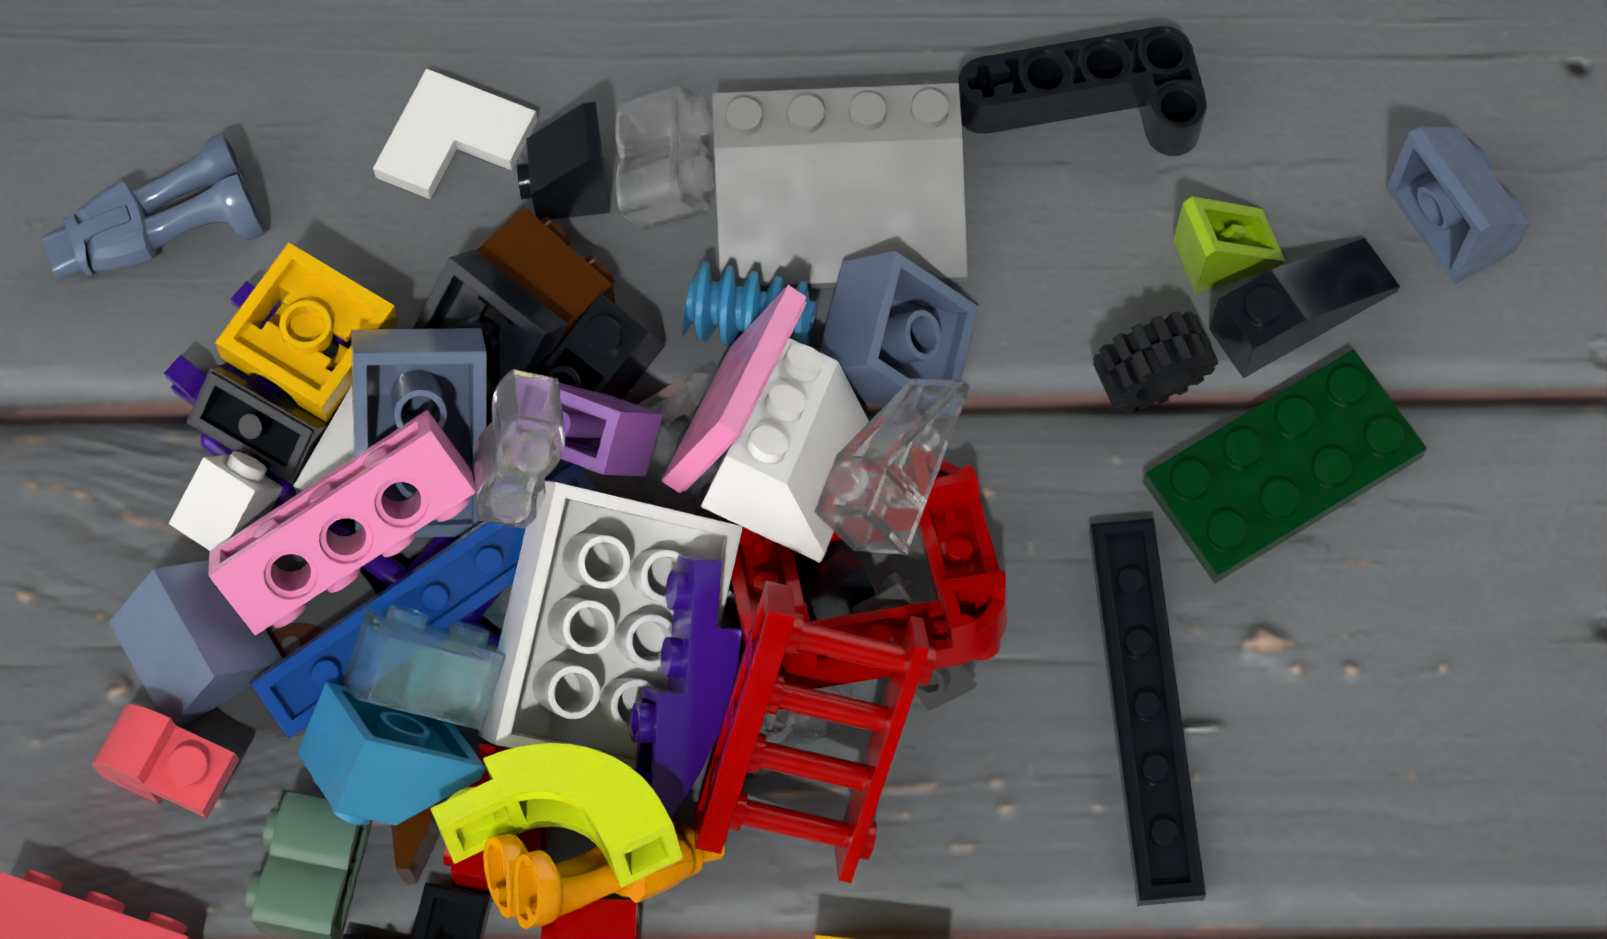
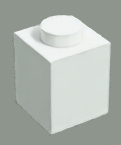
[169,451,283,551]

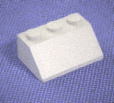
[701,338,873,563]

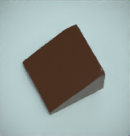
[391,801,443,885]

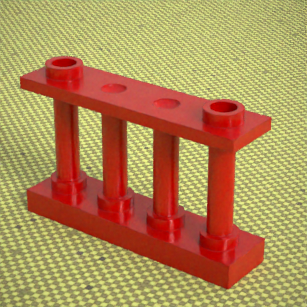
[694,581,936,883]

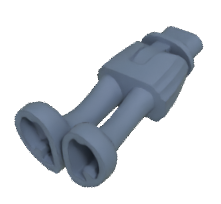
[41,133,265,280]

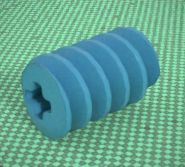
[682,261,818,346]

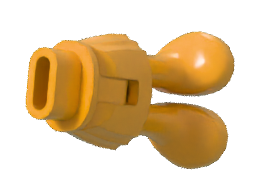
[483,821,725,930]

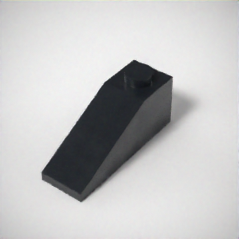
[1209,238,1400,378]

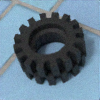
[1093,311,1218,412]

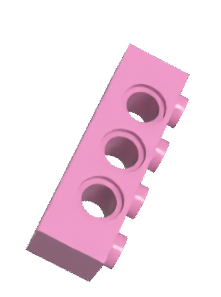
[208,410,476,636]

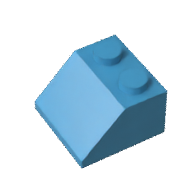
[297,682,486,825]

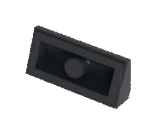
[186,363,332,485]

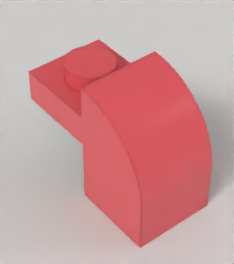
[92,704,239,819]

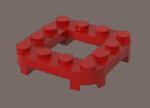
[721,446,1007,689]

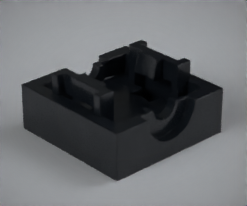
[413,250,569,432]

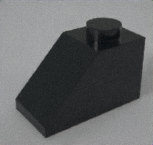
[517,102,610,221]

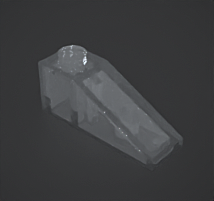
[814,379,970,555]

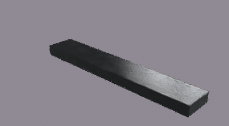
[1089,518,1206,906]

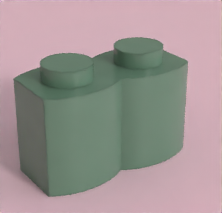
[245,791,371,939]

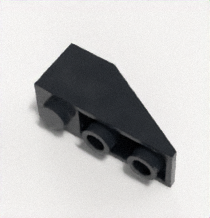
[486,293,665,483]

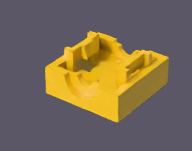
[215,242,398,422]

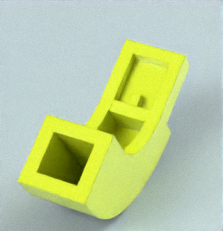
[430,743,683,888]

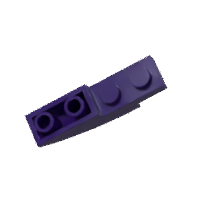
[629,556,742,817]

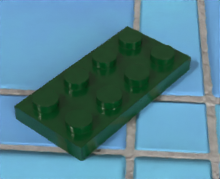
[1143,349,1427,584]

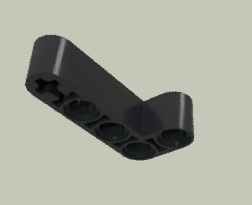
[958,26,1207,156]

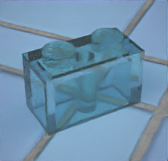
[343,605,506,731]

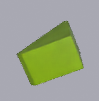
[1173,196,1286,294]

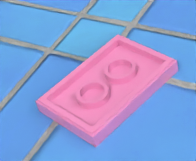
[661,285,807,493]

